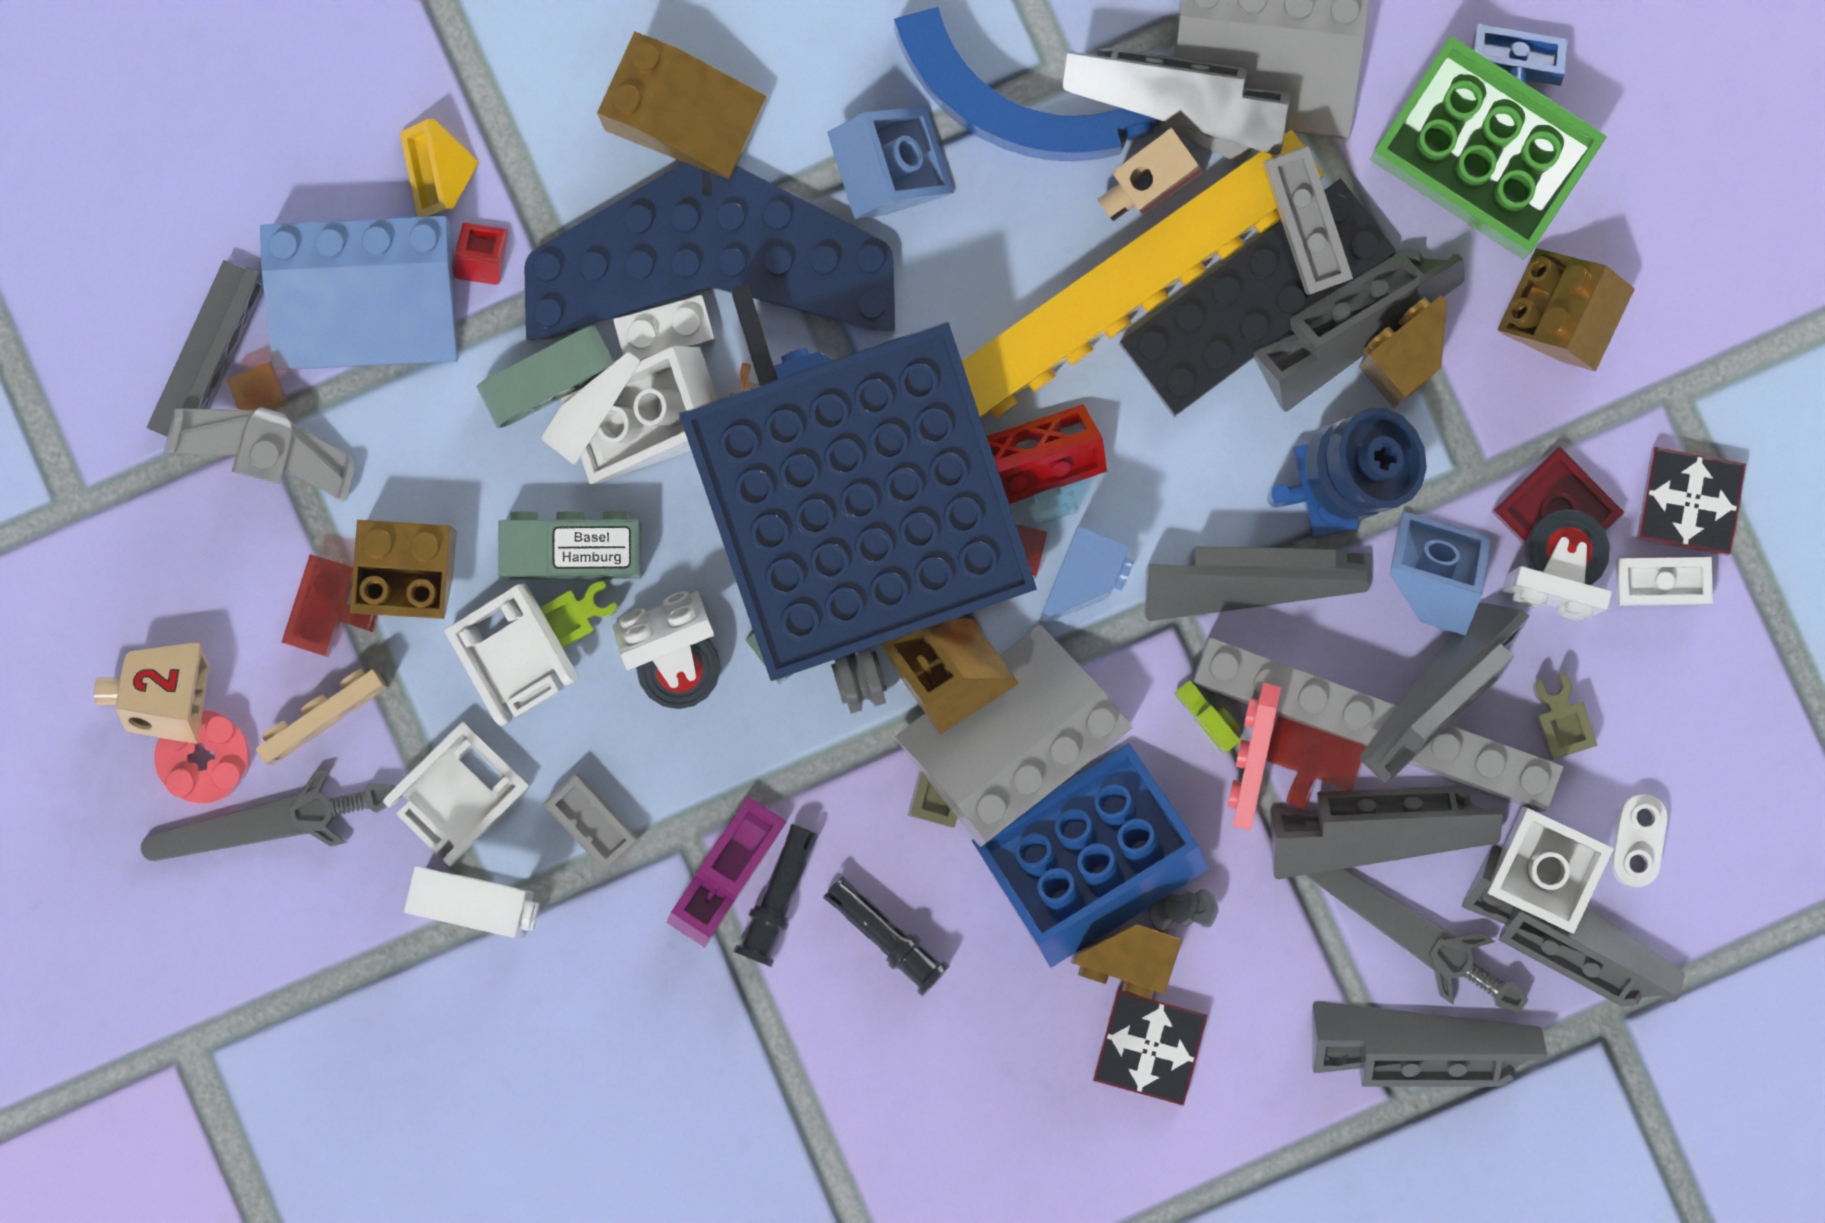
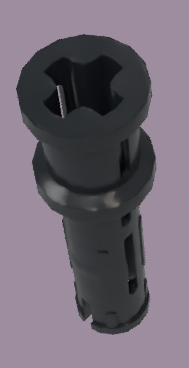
[733,824,819,967]
[823,876,950,997]

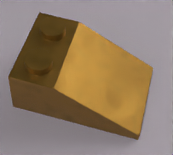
[597,31,767,180]

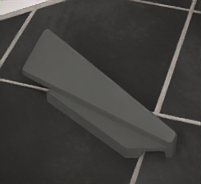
[1253,250,1465,412]
[1269,786,1503,879]

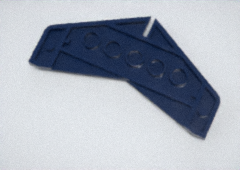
[524,162,895,340]

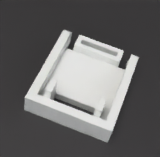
[444,583,578,726]
[383,721,529,867]

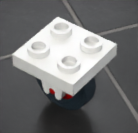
[1502,509,1612,622]
[612,591,721,709]

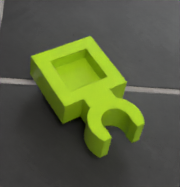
[540,581,619,649]
[1174,680,1241,755]

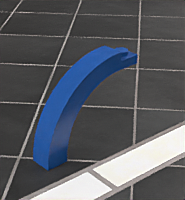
[894,7,1160,161]

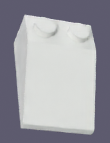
[561,346,718,484]

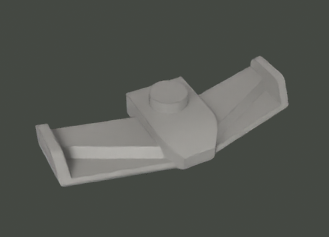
[163,407,355,502]

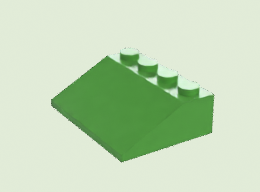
[1369,35,1607,260]

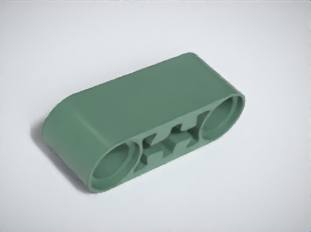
[476,326,614,428]

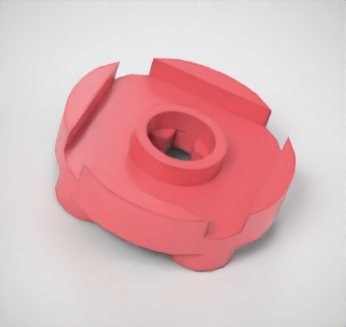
[154,710,251,804]

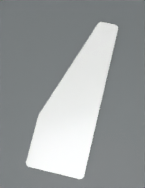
[541,352,640,465]

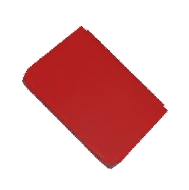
[454,222,508,285]

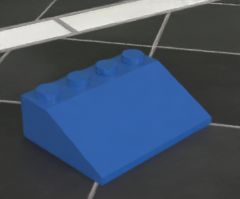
[971,743,1210,968]

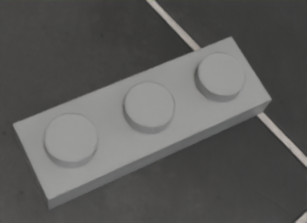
[1262,146,1353,294]

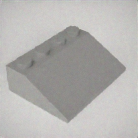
[1174,0,1369,139]
[894,624,1133,848]

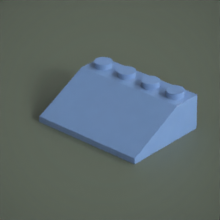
[260,216,458,371]

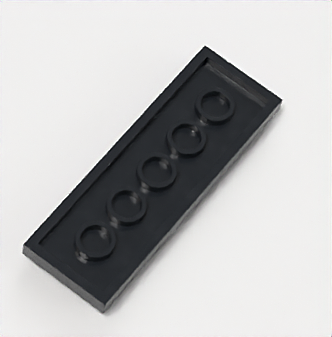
[1119,178,1396,418]

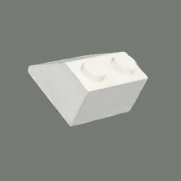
[1487,806,1614,934]

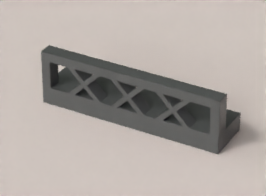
[146,260,264,437]

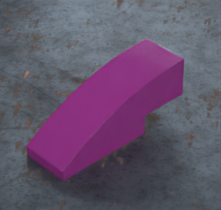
[666,796,787,948]

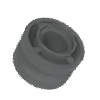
[831,648,887,714]

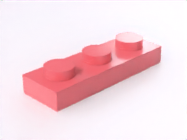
[1227,683,1281,830]

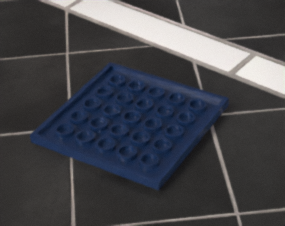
[678,321,1037,681]

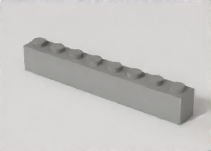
[1191,638,1564,812]

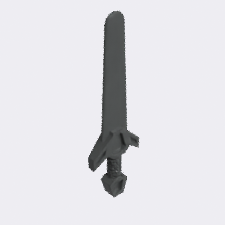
[140,769,395,861]
[1306,869,1529,1013]

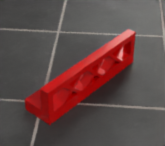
[987,404,1108,504]

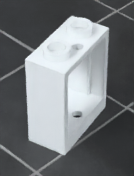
[404,866,540,938]

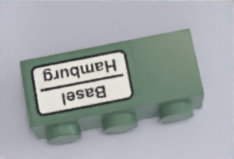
[498,511,642,580]

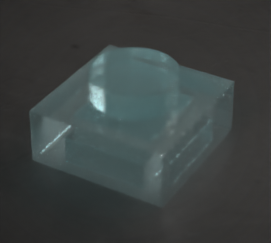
[1027,487,1079,528]

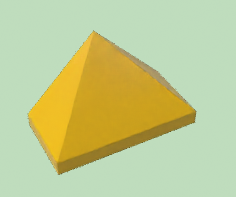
[399,119,479,217]

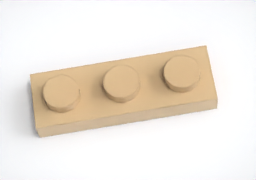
[255,668,389,766]

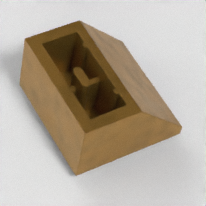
[1497,248,1635,371]
[1359,295,1447,409]
[350,519,457,619]
[881,618,1019,734]
[1071,924,1183,999]

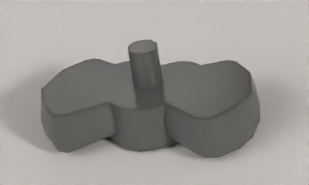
[1149,889,1219,934]

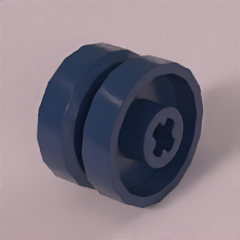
[1304,408,1427,520]

